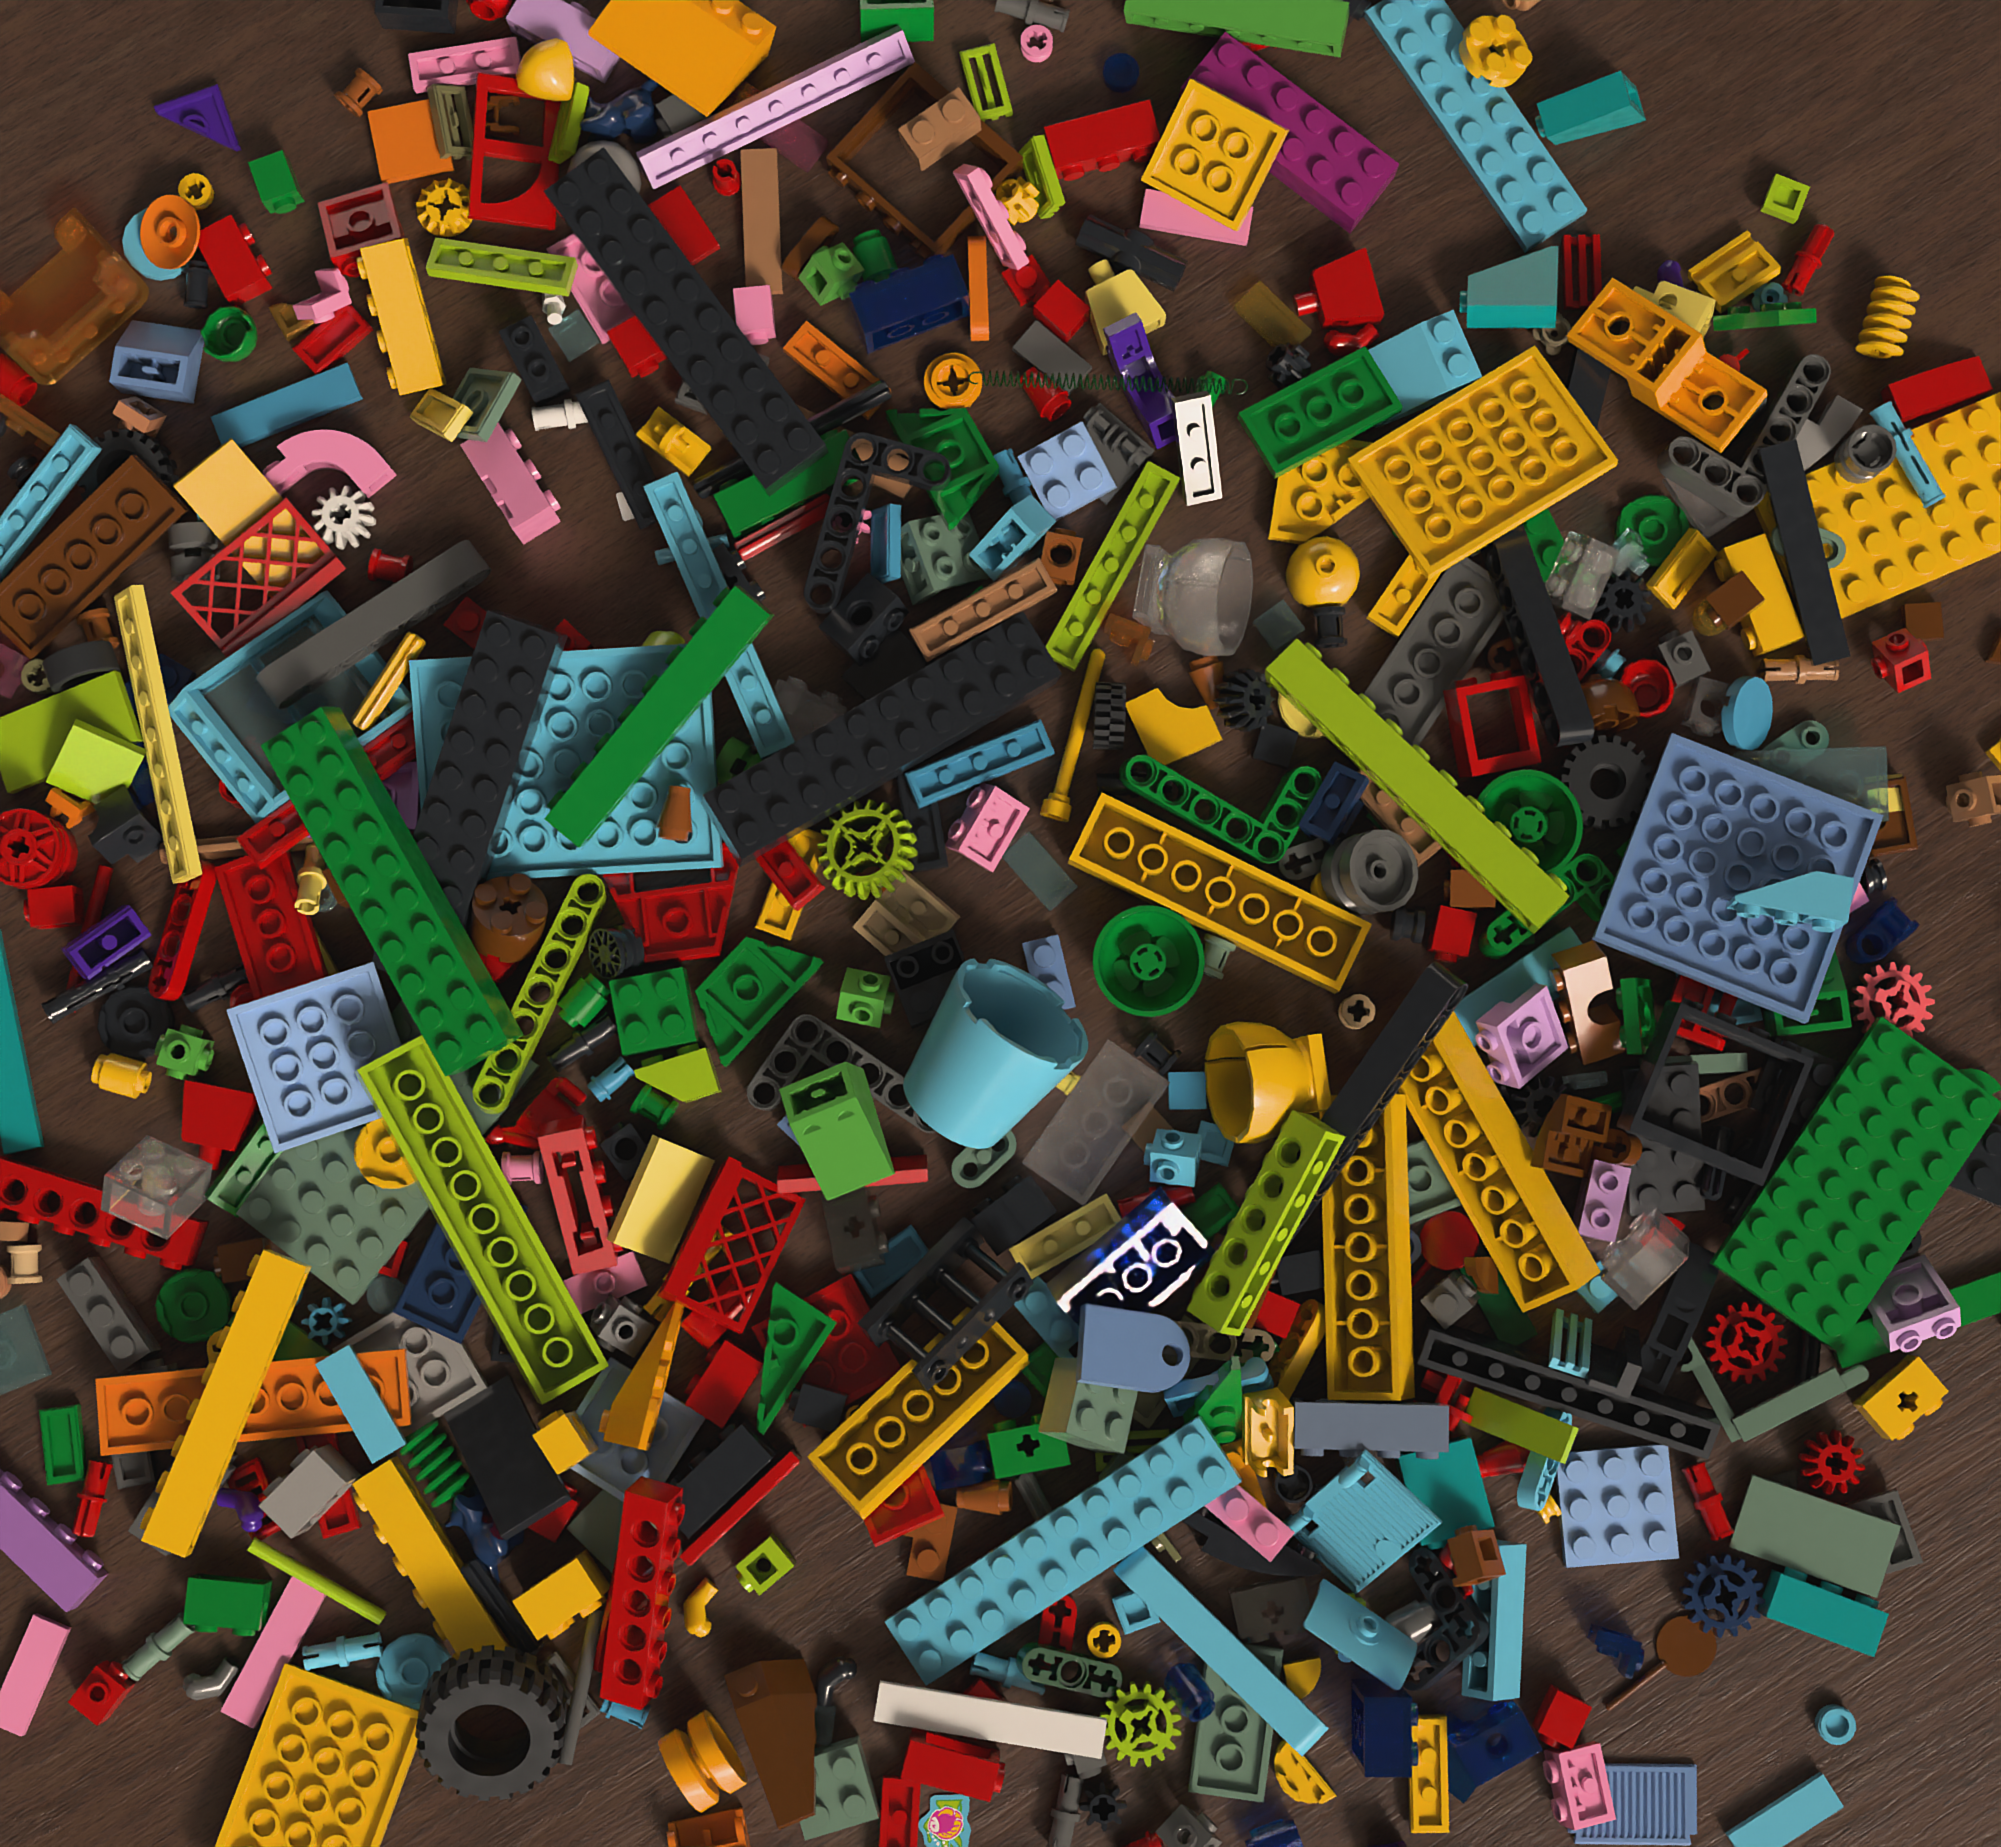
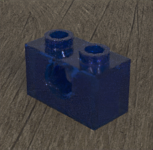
[1447,1700,1543,1787]

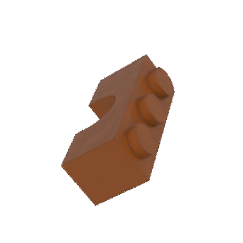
[1549,940,1626,1065]

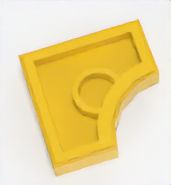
[1126,688,1223,766]

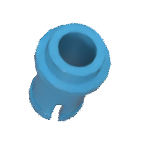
[587,1056,635,1102]
[600,1699,651,1729]

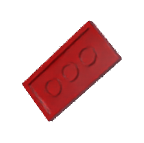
[214,849,329,1001]

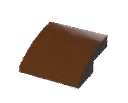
[1530,1094,1613,1179]

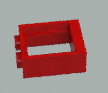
[1443,670,1542,778]
[900,1728,1006,1802]

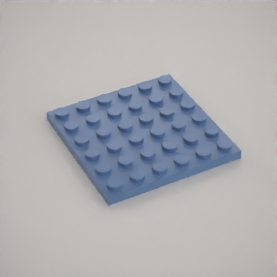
[1592,733,1884,1024]

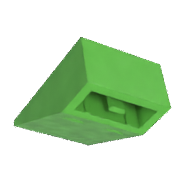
[779,1062,895,1201]

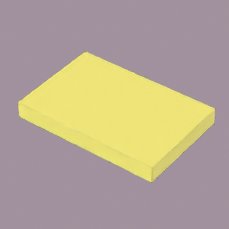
[607,1135,715,1264]

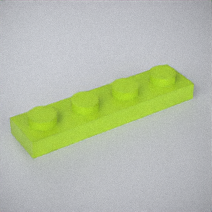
[426,237,578,297]

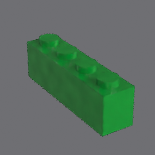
[713,429,861,541]

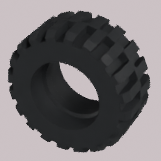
[415,1645,567,1801]

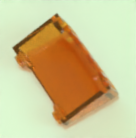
[0,207,149,385]

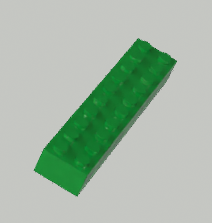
[260,707,524,1077]

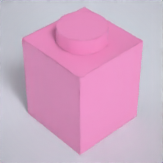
[733,285,776,345]

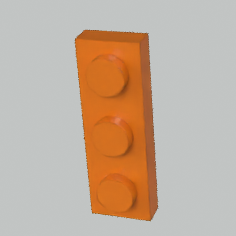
[783,321,891,420]

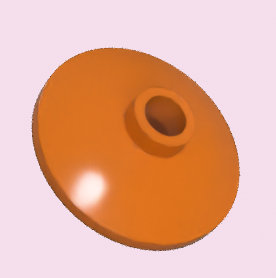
[140,194,200,270]

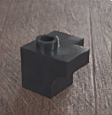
[88,785,164,864]

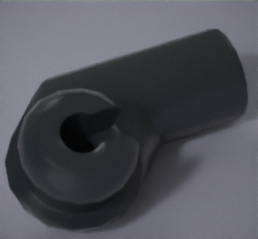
[815,1656,857,1707]

